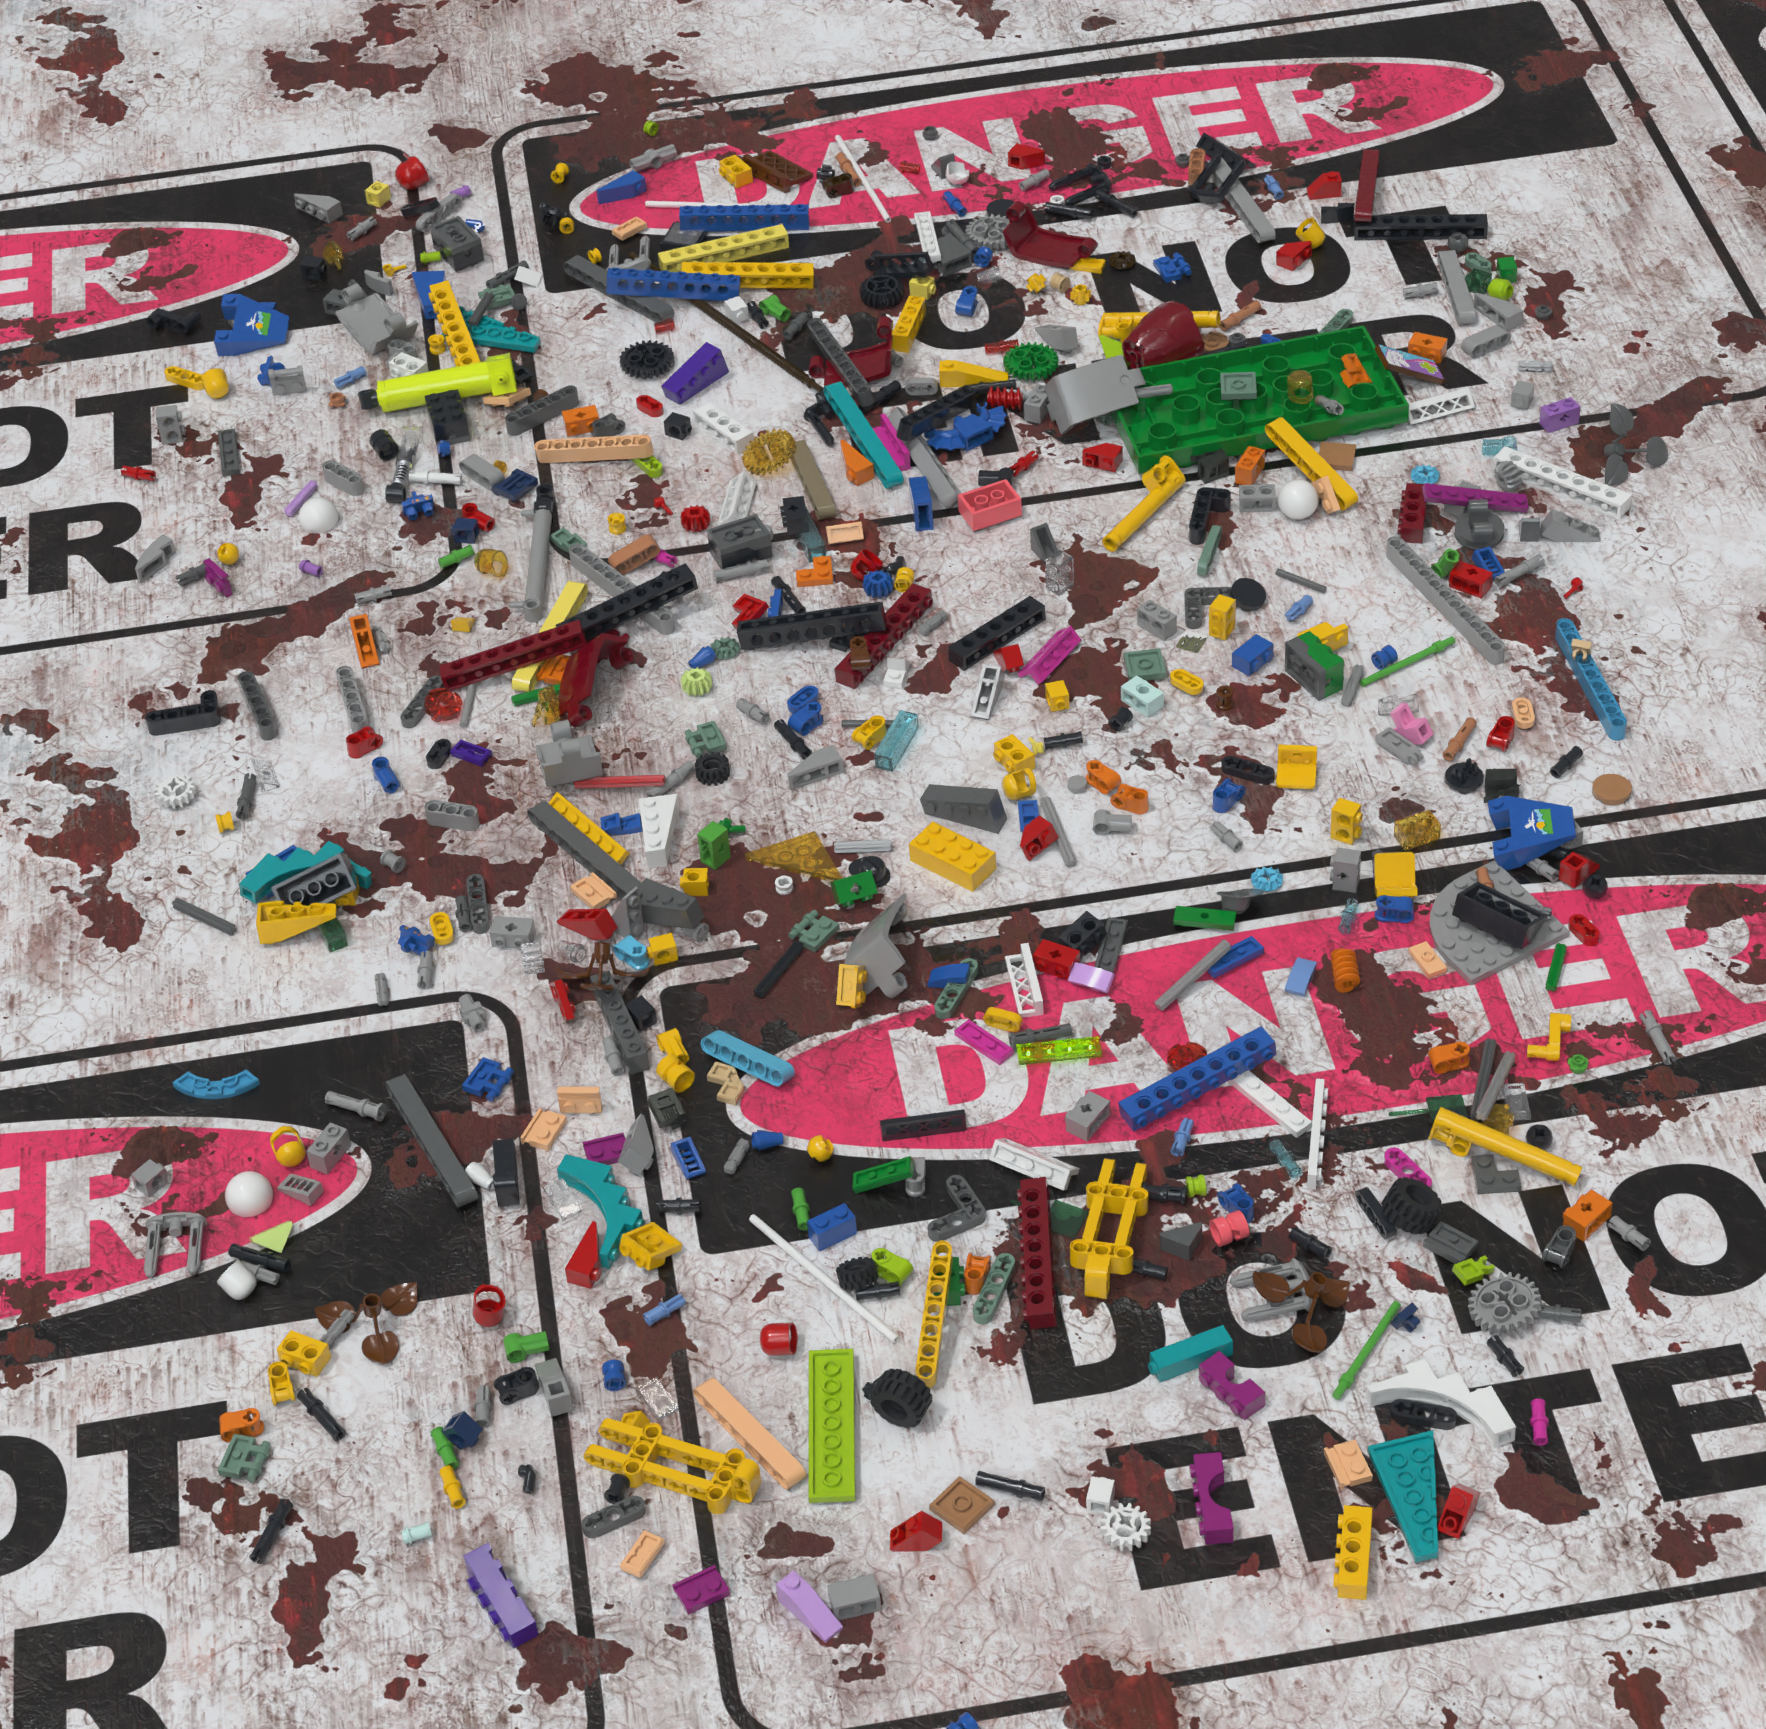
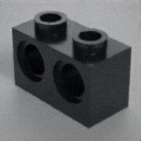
[1058,911,1107,959]

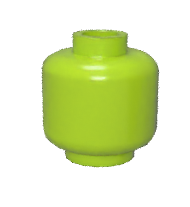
[1487,278,1514,301]

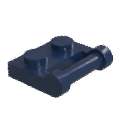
[492,469,538,501]

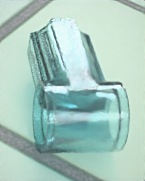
[1482,436,1518,455]

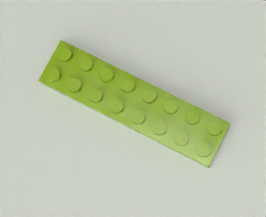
[808,1348,855,1503]

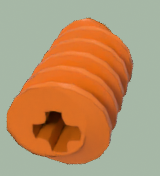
[1330,948,1360,993]

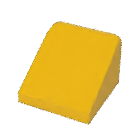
[451,617,475,632]
[620,1411,650,1428]

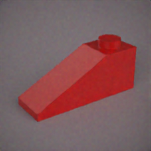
[557,909,618,941]
[565,1221,601,1289]

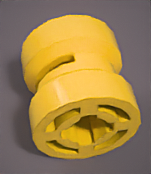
[894,567,915,593]

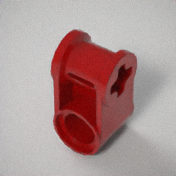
[1486,716,1515,752]
[346,726,383,759]

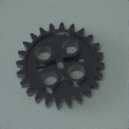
[619,340,674,379]

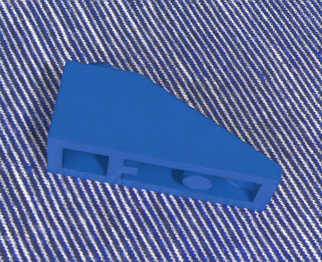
[596,170,647,204]

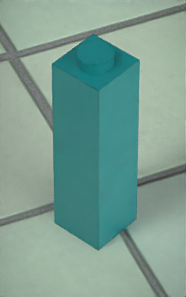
[1148,1325,1233,1382]

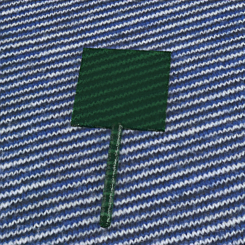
[1389,1094,1468,1122]
[1010,1199,1089,1239]

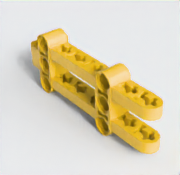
[1070,1159,1148,1299]
[583,1418,761,1514]

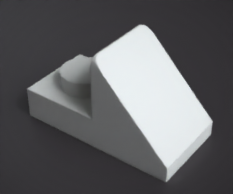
[883,658,911,689]

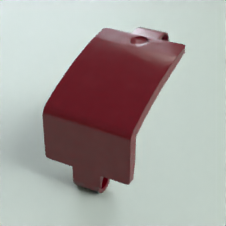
[1003,201,1098,267]
[809,316,893,387]
[557,633,634,727]

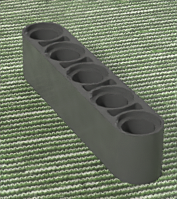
[505,385,579,436]
[238,671,277,741]

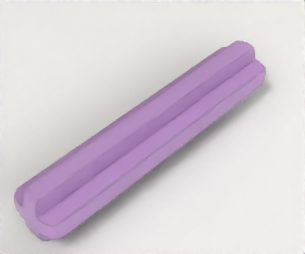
[284,480,318,517]

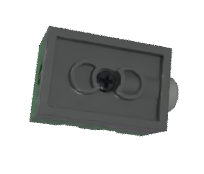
[1285,631,1345,701]

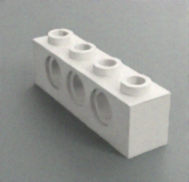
[693,402,754,455]

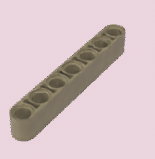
[787,440,836,520]

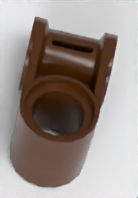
[850,636,871,671]

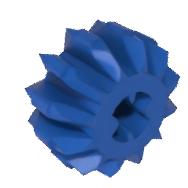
[863,570,894,598]

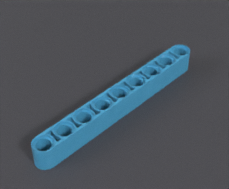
[1555,618,1627,741]

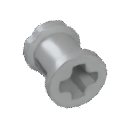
[380,849,406,873]

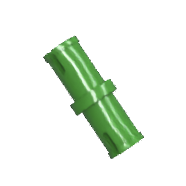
[438,544,475,569]
[791,1188,810,1230]
[430,1426,460,1470]

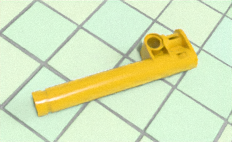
[1098,311,1221,342]
[1102,455,1186,552]
[1428,1107,1583,1187]

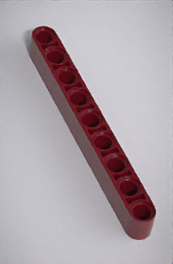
[1354,149,1380,222]

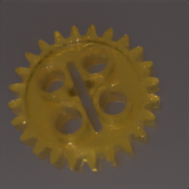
[741,429,797,476]

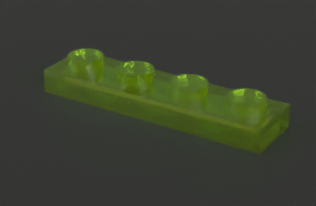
[1016,1036,1102,1065]

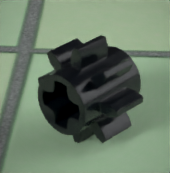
[816,164,835,184]

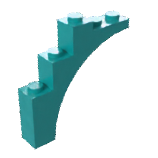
[239,840,372,904]
[557,1154,645,1269]

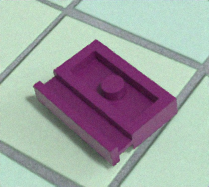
[203,558,233,598]
[582,1132,625,1165]
[672,1565,730,1615]

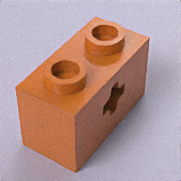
[1408,332,1447,364]
[562,405,599,437]
[1235,446,1265,485]
[1563,1189,1613,1242]

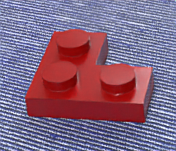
[731,594,769,629]
[548,979,576,1021]

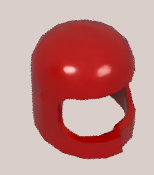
[850,549,883,581]
[472,1284,506,1327]
[759,1322,798,1356]

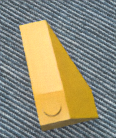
[256,901,337,944]

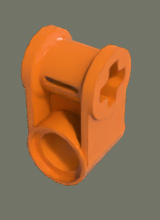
[1085,760,1122,794]
[1110,784,1149,815]
[1428,1041,1470,1074]
[964,1253,991,1295]
[219,1408,265,1443]

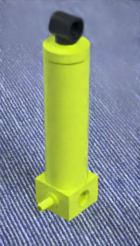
[358,353,517,413]

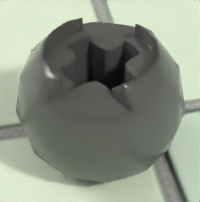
[1447,232,1469,253]

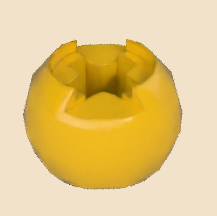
[217,542,239,565]
[807,1135,834,1162]

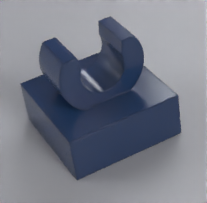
[1391,1302,1420,1333]

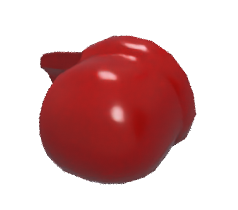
[395,153,430,190]

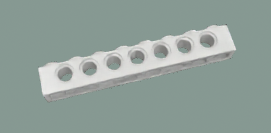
[1493,446,1632,520]

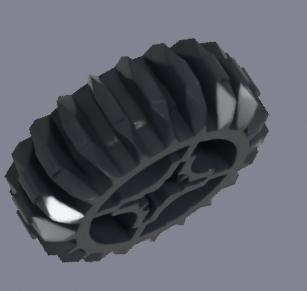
[859,273,904,310]

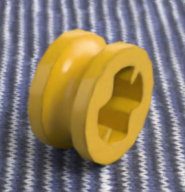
[559,217,574,234]
[588,248,602,264]

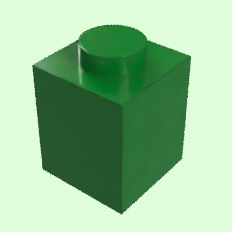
[1496,257,1517,282]

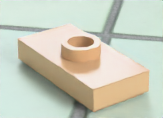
[612,216,647,241]
[826,522,864,545]
[1408,941,1447,979]
[620,1530,665,1578]

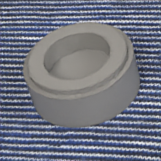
[1068,775,1087,793]

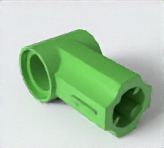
[759,295,791,322]
[1431,548,1460,579]
[503,1331,549,1363]

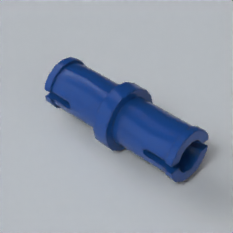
[942,191,967,217]

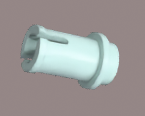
[401,1522,432,1545]

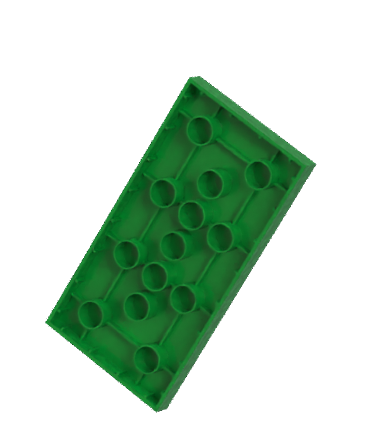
[1110,325,1409,474]

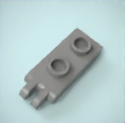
[1375,727,1424,764]

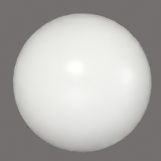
[1278,479,1319,520]
[299,497,339,533]
[225,1171,273,1217]

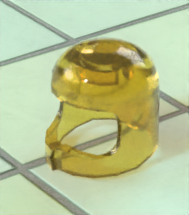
[1287,370,1314,404]
[474,549,508,577]

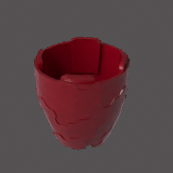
[1122,301,1205,369]

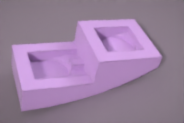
[1068,962,1115,993]

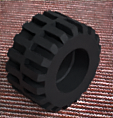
[1381,1177,1443,1235]
[870,1369,933,1428]

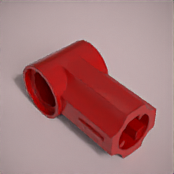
[462,503,495,532]

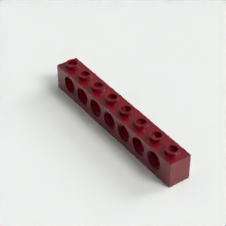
[835,583,933,689]
[439,620,587,692]
[1017,1177,1057,1330]

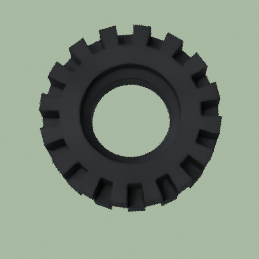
[695,752,730,786]
[836,1257,878,1291]

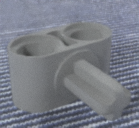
[385,339,418,369]

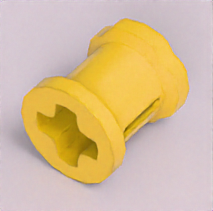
[550,163,569,183]

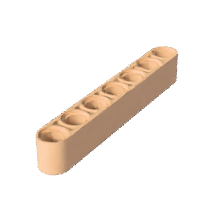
[534,435,654,463]
[693,1377,806,1490]

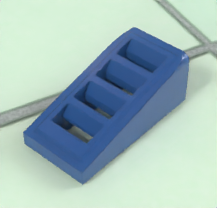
[1472,546,1505,580]
[670,1137,706,1180]

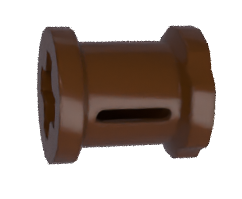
[1216,686,1233,711]

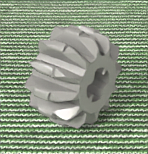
[1494,461,1523,492]

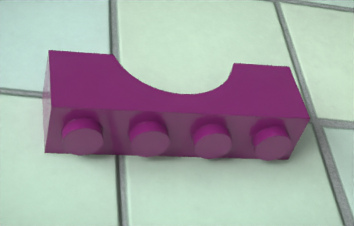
[1189,1452,1234,1545]

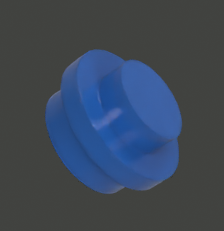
[437,440,450,457]

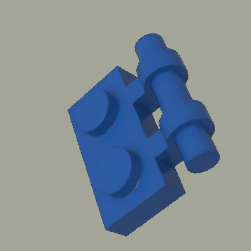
[1153,252,1192,283]
[462,1057,514,1102]

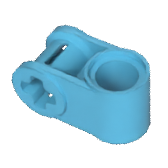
[612,935,649,971]

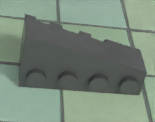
[920,784,1007,834]
[638,878,704,929]

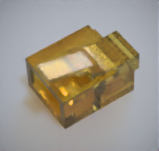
[531,686,559,727]

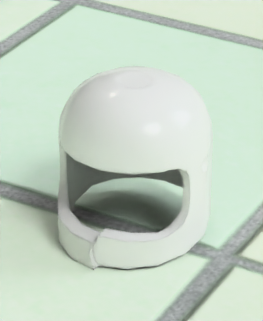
[217,1259,257,1300]

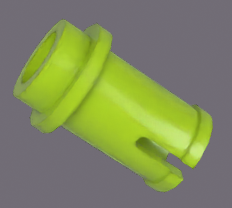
[420,251,441,264]

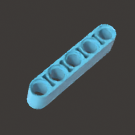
[701,1030,795,1086]

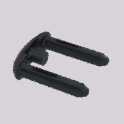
[1188,154,1246,204]
[1048,164,1112,206]
[803,399,835,446]

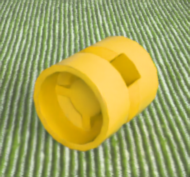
[656,1054,695,1093]

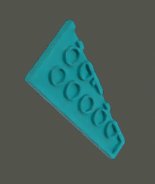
[441,306,541,353]
[1367,1430,1438,1563]

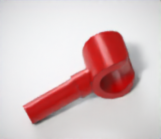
[653,497,673,516]
[1563,577,1583,599]

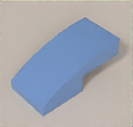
[1285,957,1318,997]

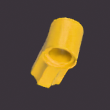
[656,1028,689,1064]

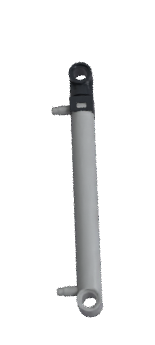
[509,484,555,623]

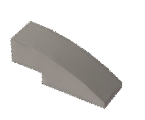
[135,534,176,583]

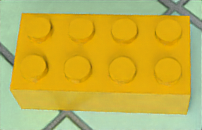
[909,821,996,892]

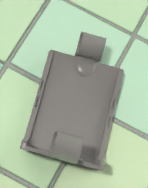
[335,283,418,355]
[1044,355,1146,434]
[535,720,603,787]
[844,893,908,999]

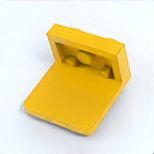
[1297,622,1349,651]
[1276,744,1317,789]
[1374,852,1418,898]
[836,964,867,1009]

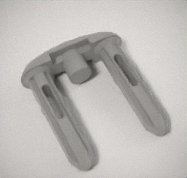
[606,236,651,271]
[144,1212,207,1278]
[1230,1258,1313,1321]

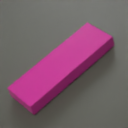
[954,1019,1014,1065]

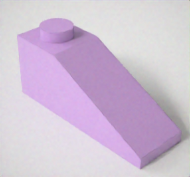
[776,1570,843,1643]

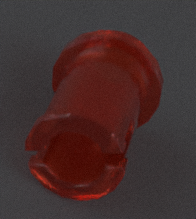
[899,160,920,174]
[654,318,675,334]

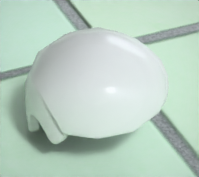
[945,161,969,185]

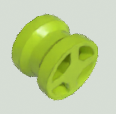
[1185,1174,1207,1198]

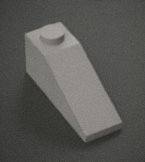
[1474,293,1523,331]
[1035,324,1078,353]
[970,664,1005,720]
[787,745,843,790]
[618,1114,654,1175]

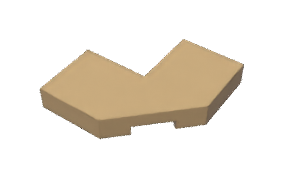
[707,1061,745,1106]

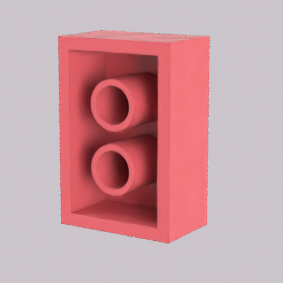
[958,479,1022,531]

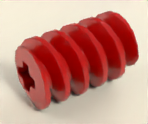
[987,386,1024,410]

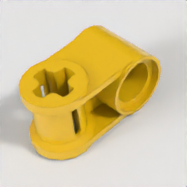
[851,715,887,750]
[268,1361,296,1406]

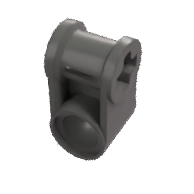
[592,413,625,437]
[1542,1225,1576,1269]

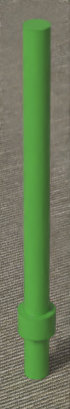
[1360,636,1455,687]
[1332,1301,1401,1400]

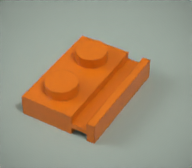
[536,654,570,685]

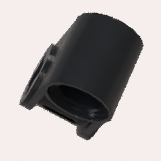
[493,1367,539,1405]

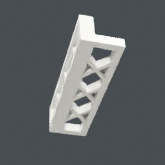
[1408,387,1475,425]
[718,471,757,526]
[1005,943,1044,1018]
[989,1138,1080,1190]

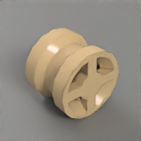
[1050,272,1071,293]

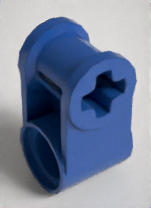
[955,286,978,316]
[788,701,824,736]
[1212,778,1246,813]
[1374,895,1414,923]
[1217,1183,1254,1224]

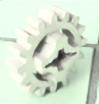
[154,774,196,808]
[1100,1503,1151,1551]

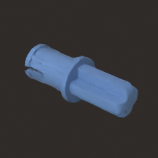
[1264,174,1284,199]
[334,366,367,388]
[1285,595,1313,621]
[1170,1117,1194,1157]
[643,1294,686,1326]

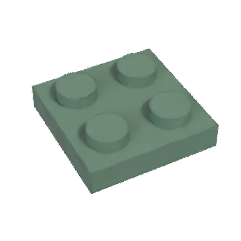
[1220,372,1257,400]
[1123,648,1166,681]

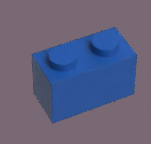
[1232,634,1274,676]
[807,1203,857,1252]

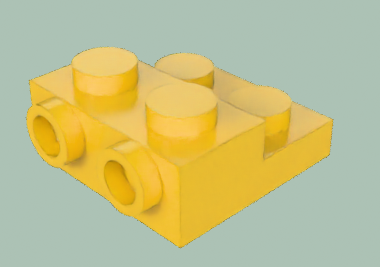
[619,1222,682,1271]

